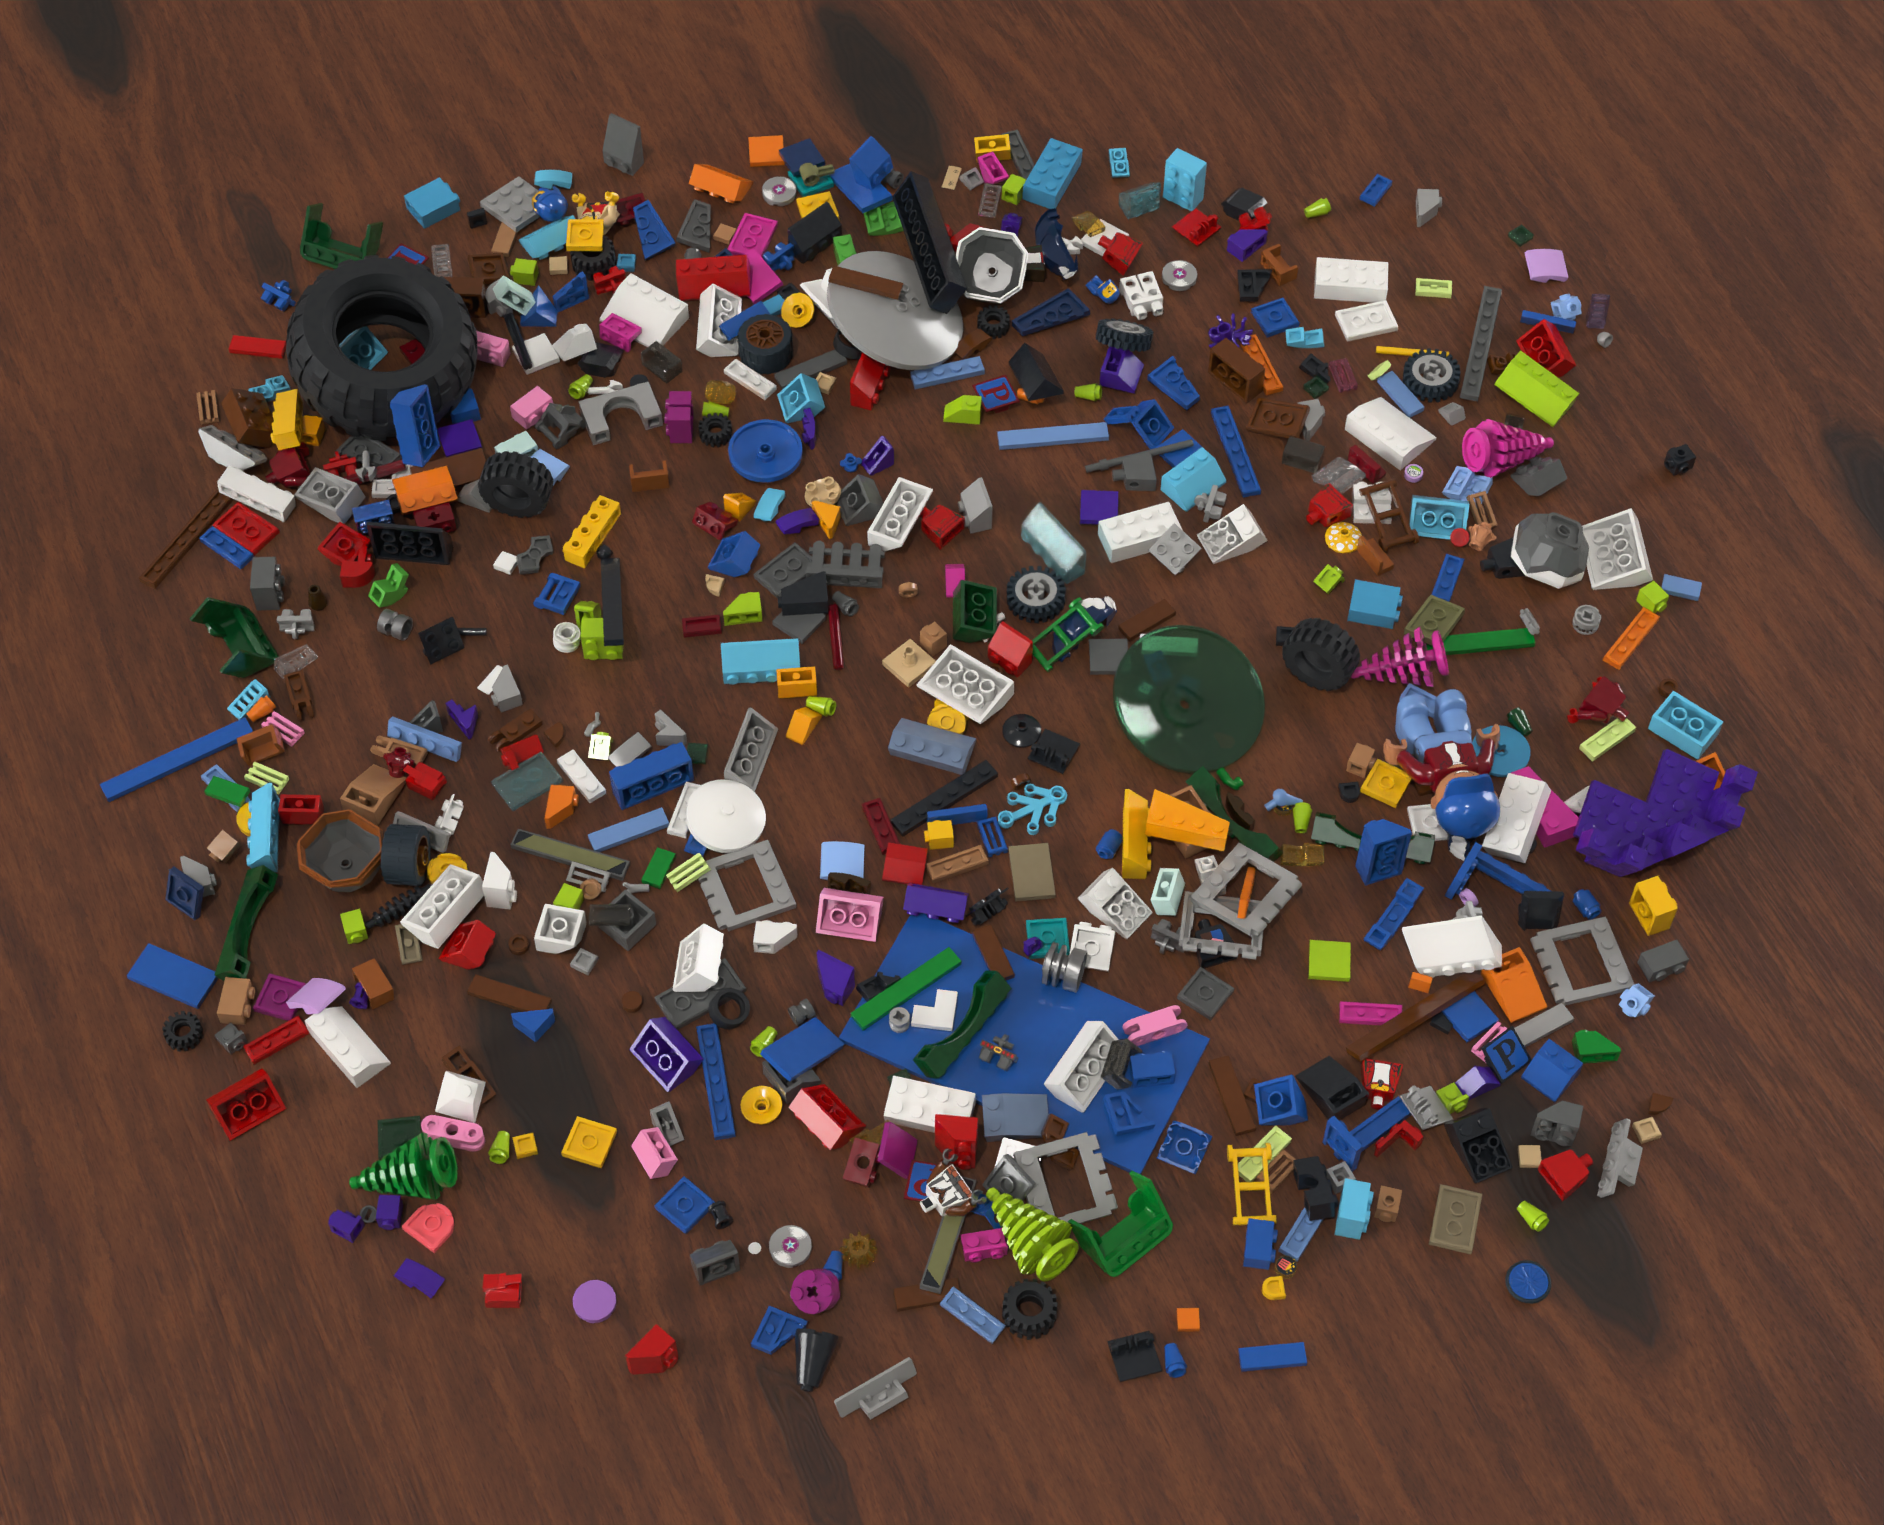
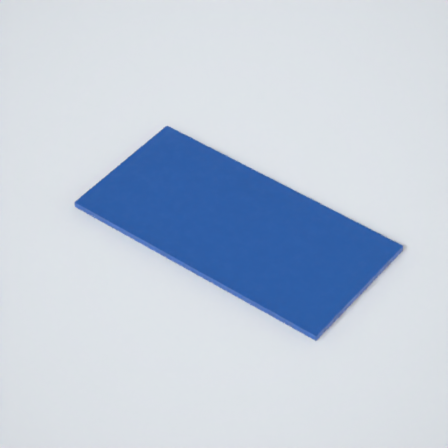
[839,912,1210,1174]

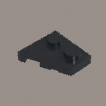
[1237,269,1272,302]

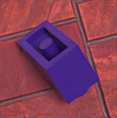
[1227,229,1268,262]

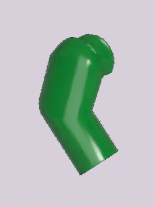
[1216,768,1244,790]

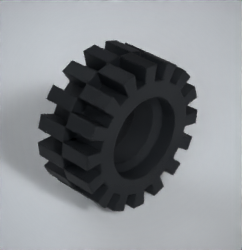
[977,305,1010,339]
[698,413,732,448]
[162,1011,203,1052]

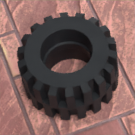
[570,236,616,281]
[1002,1278,1057,1340]

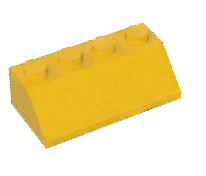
[1122,789,1151,879]

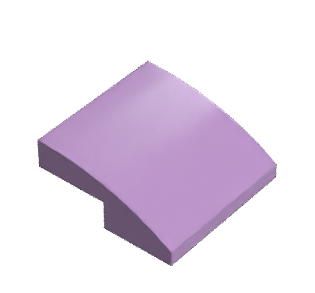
[1525,249,1568,283]
[286,978,346,1014]

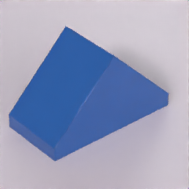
[450,388,481,424]
[511,1008,555,1042]

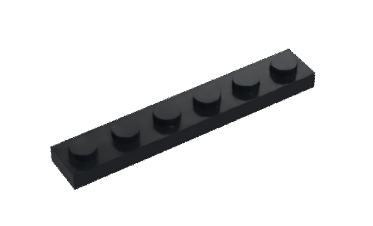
[891,760,998,837]

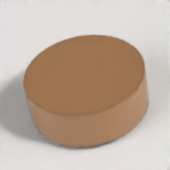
[899,582,918,598]
[580,878,601,900]

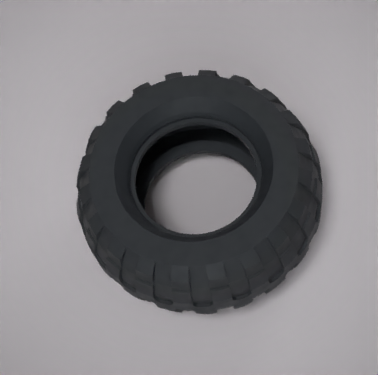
[286,255,478,441]

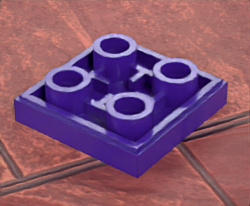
[437,419,482,457]
[1080,490,1118,524]

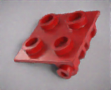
[1172,208,1221,247]

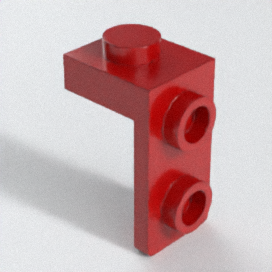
[500,734,544,770]
[1374,1120,1424,1157]

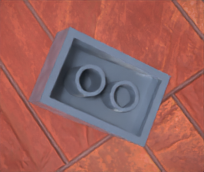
[982,1093,1049,1142]

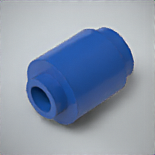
[1096,829,1122,859]
[1572,889,1602,920]

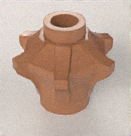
[1468,522,1497,551]

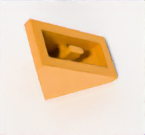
[723,493,757,522]
[812,501,841,540]
[786,707,822,745]

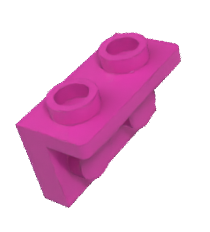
[600,313,642,352]
[960,1228,1008,1262]

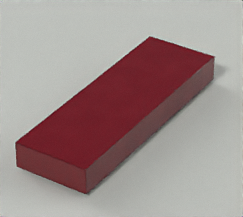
[862,798,900,855]

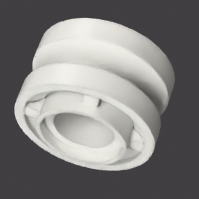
[553,622,580,653]

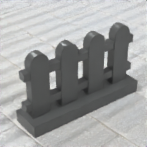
[806,541,885,588]

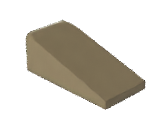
[395,924,422,965]

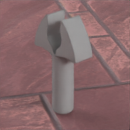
[355,450,377,483]

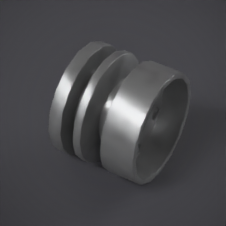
[1042,942,1087,993]

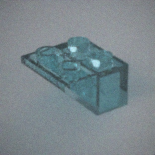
[1119,182,1161,219]

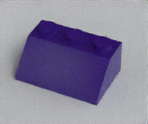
[903,883,969,923]
[629,1017,704,1092]

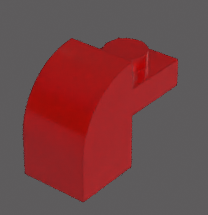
[340,546,375,588]

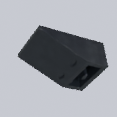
[1295,1056,1369,1120]
[1444,1108,1513,1184]

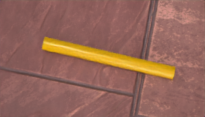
[1376,346,1449,357]

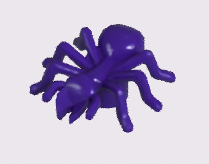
[1208,313,1253,348]

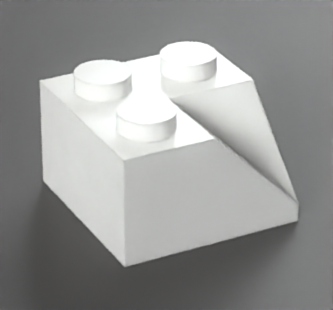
[534,904,587,954]

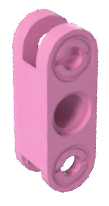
[1122,1005,1188,1047]
[421,1115,485,1151]

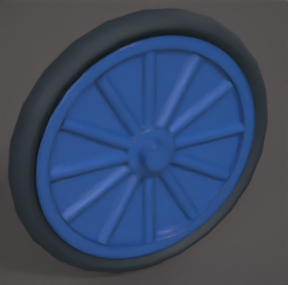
[1505,1260,1551,1304]

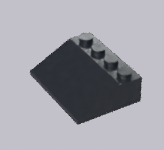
[367,522,454,565]

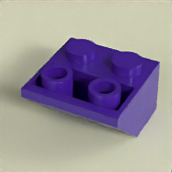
[1100,346,1144,394]

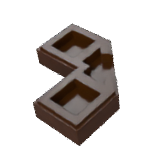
[1041,1113,1080,1171]

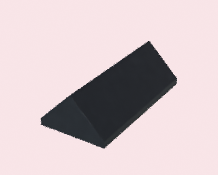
[1009,343,1064,401]

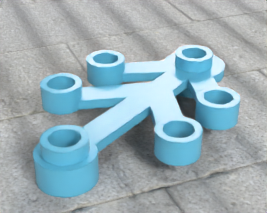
[998,784,1067,835]

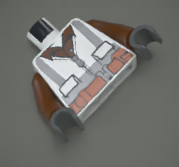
[920,1148,986,1216]

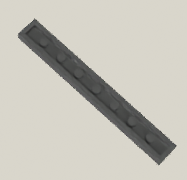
[1460,286,1502,402]

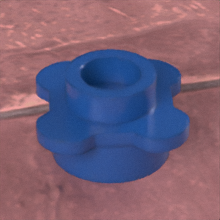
[840,453,862,472]

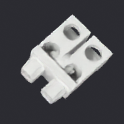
[1119,271,1163,320]

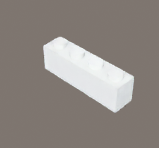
[217,466,296,522]

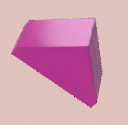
[977,151,1009,184]
[945,564,965,597]

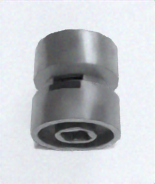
[377,609,413,641]

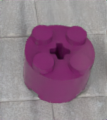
[790,1268,840,1314]

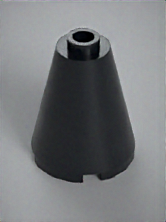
[795,1328,838,1392]

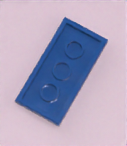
[829,164,893,213]
[127,943,218,1009]
[760,1017,844,1082]

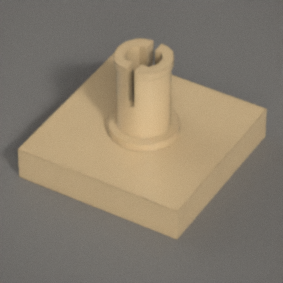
[882,639,936,688]

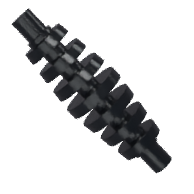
[365,884,431,930]

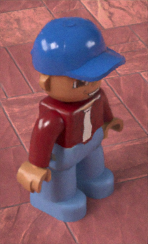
[1383,689,1500,838]

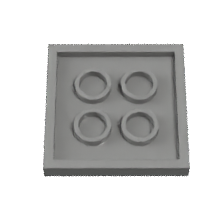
[480,176,541,232]

